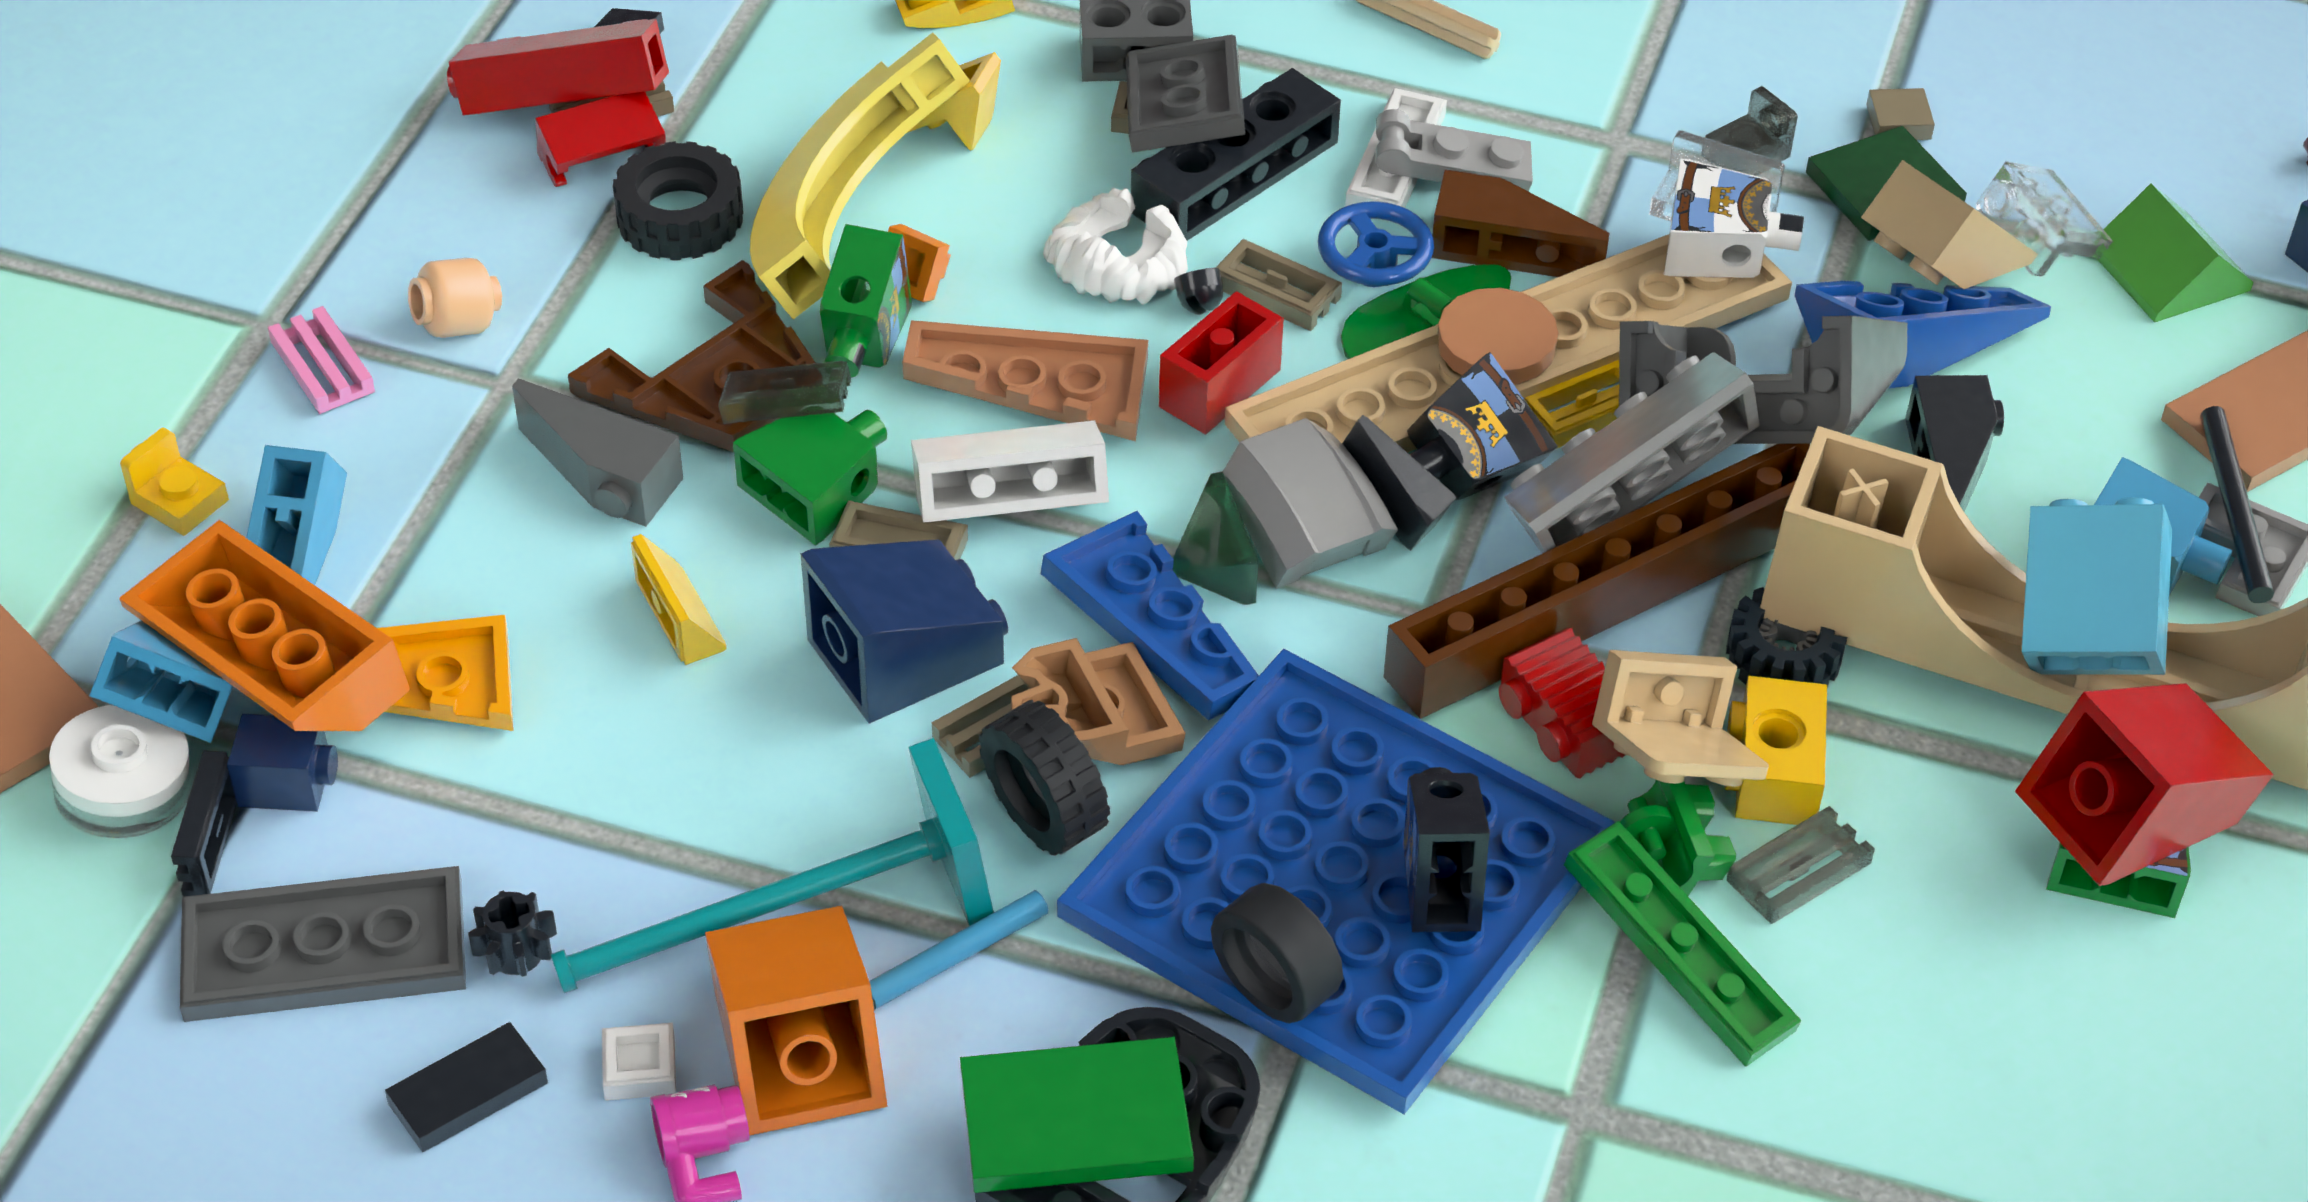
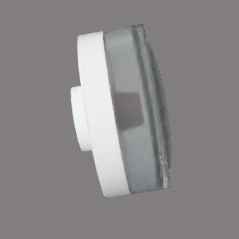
[49,705,191,838]

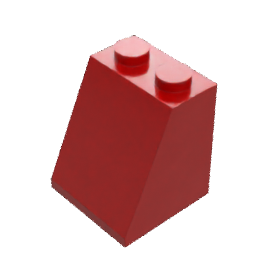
[2015,683,2274,886]

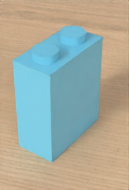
[2021,497,2172,675]

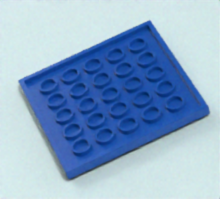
[1057,648,1615,1115]

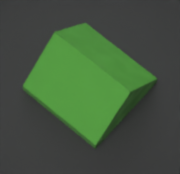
[2088,183,2254,323]

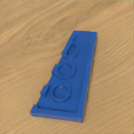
[1040,510,1259,721]

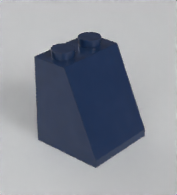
[800,539,1008,724]

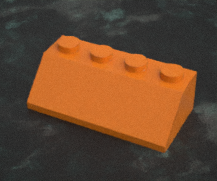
[119,520,410,731]

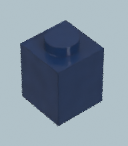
[227,714,338,812]

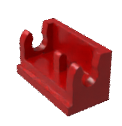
[535,92,666,187]

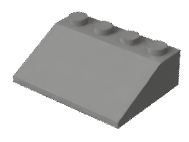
[1504,352,1760,553]

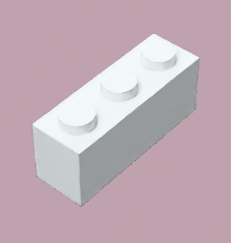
[911,420,1109,523]

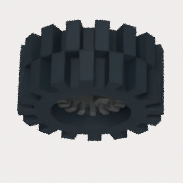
[1726,587,1848,688]

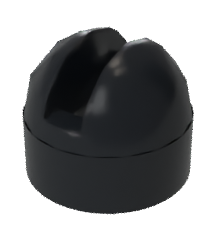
[1174,268,1223,315]

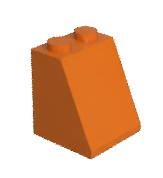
[705,905,888,1135]

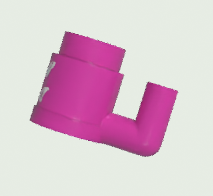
[650,1084,750,1202]

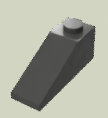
[512,378,683,527]

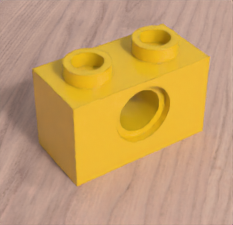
[1725,676,1827,827]

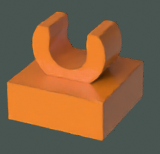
[888,224,951,302]

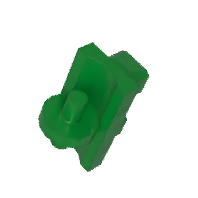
[1620,780,1736,896]

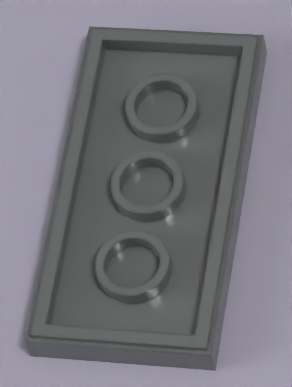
[180,866,466,1022]

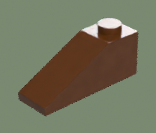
[1432,170,1610,277]

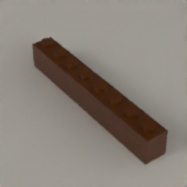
[1383,444,1810,719]

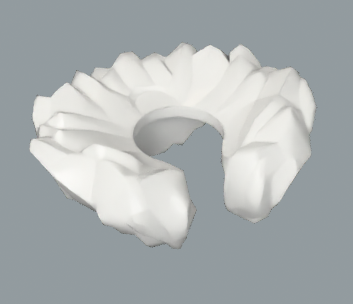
[1043,188,1188,305]

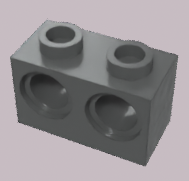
[1080,0,1193,82]

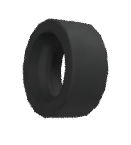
[1210,883,1343,1023]

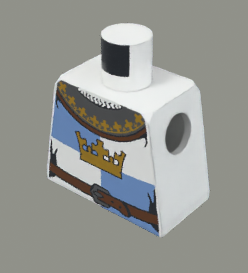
[1664,158,1804,278]

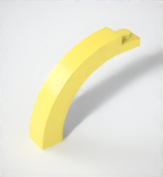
[750,32,971,319]

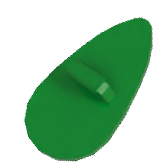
[1341,264,1511,359]

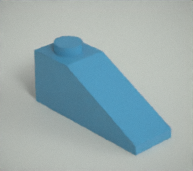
[246,445,347,585]

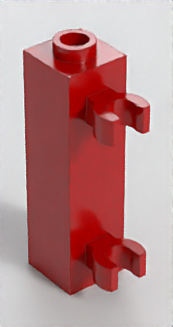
[447,19,669,116]

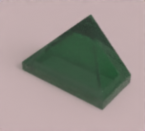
[1172,471,1259,605]

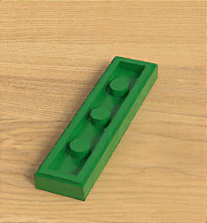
[1564,820,1802,1067]

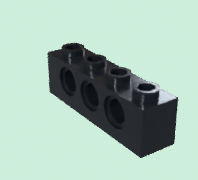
[1131,68,1341,241]

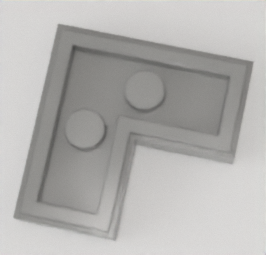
[2199,483,2308,616]

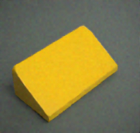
[631,534,727,665]

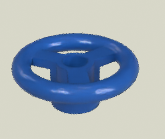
[1318,201,1434,287]

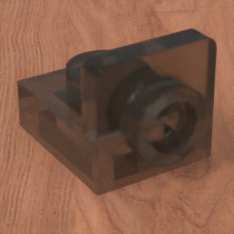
[1703,86,1798,175]

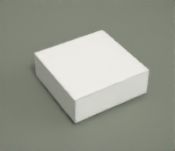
[602,1022,676,1101]

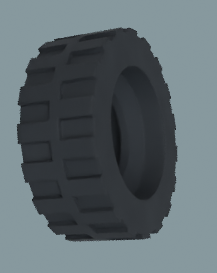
[613,141,744,260]
[979,700,1110,856]

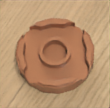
[1438,288,1559,384]

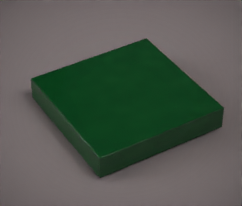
[1806,126,1967,241]

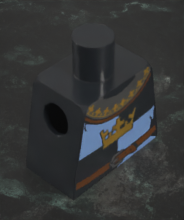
[1407,352,1558,500]
[1404,767,1490,932]

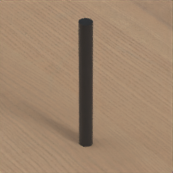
[2200,406,2274,603]

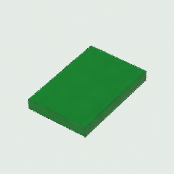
[960,1037,1194,1193]

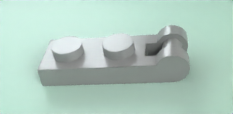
[1376,109,1533,191]

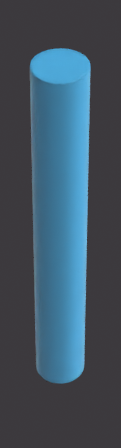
[870,890,1048,1010]

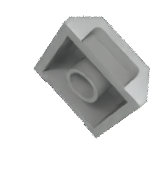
[1222,418,1398,589]

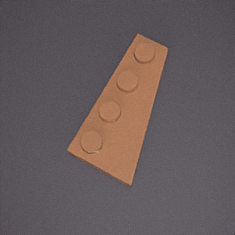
[902,320,1148,441]

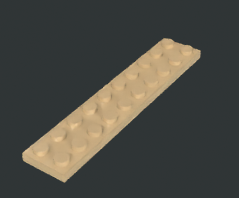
[1225,234,1792,453]

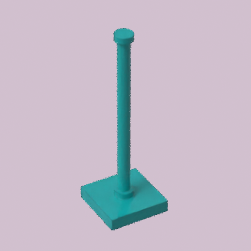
[551,738,994,993]

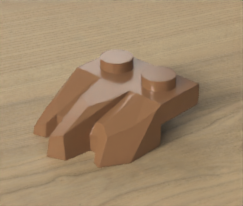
[1011,638,1186,765]

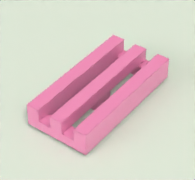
[268,306,375,414]

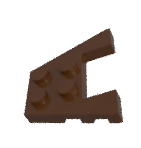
[568,260,824,452]

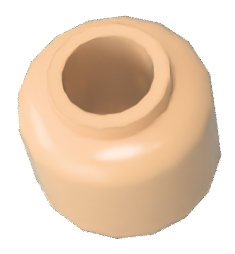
[408,258,502,338]

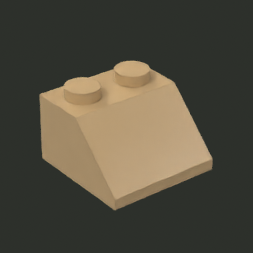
[1861,160,2038,289]

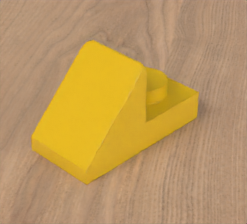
[907,52,1001,151]

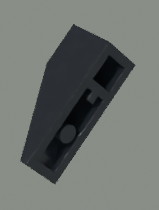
[1905,375,2004,512]

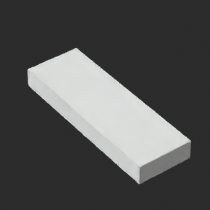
[1345,88,1447,208]

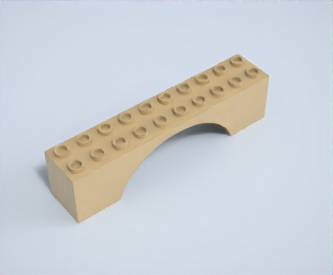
[1760,426,2308,790]

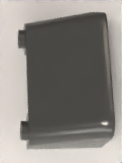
[1619,316,1908,444]

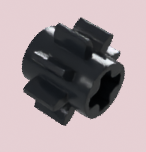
[468,890,557,977]

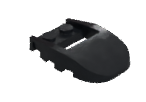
[975,1007,1260,1202]

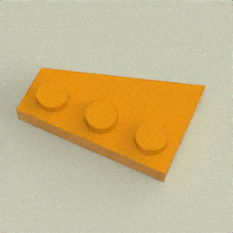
[377,615,514,731]

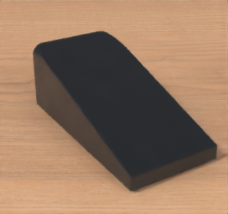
[1342,415,1457,551]

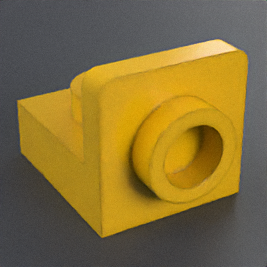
[120,427,229,536]

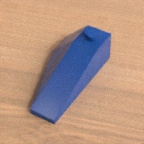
[1794,281,2051,389]

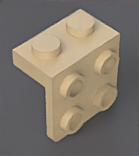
[1592,650,1769,786]

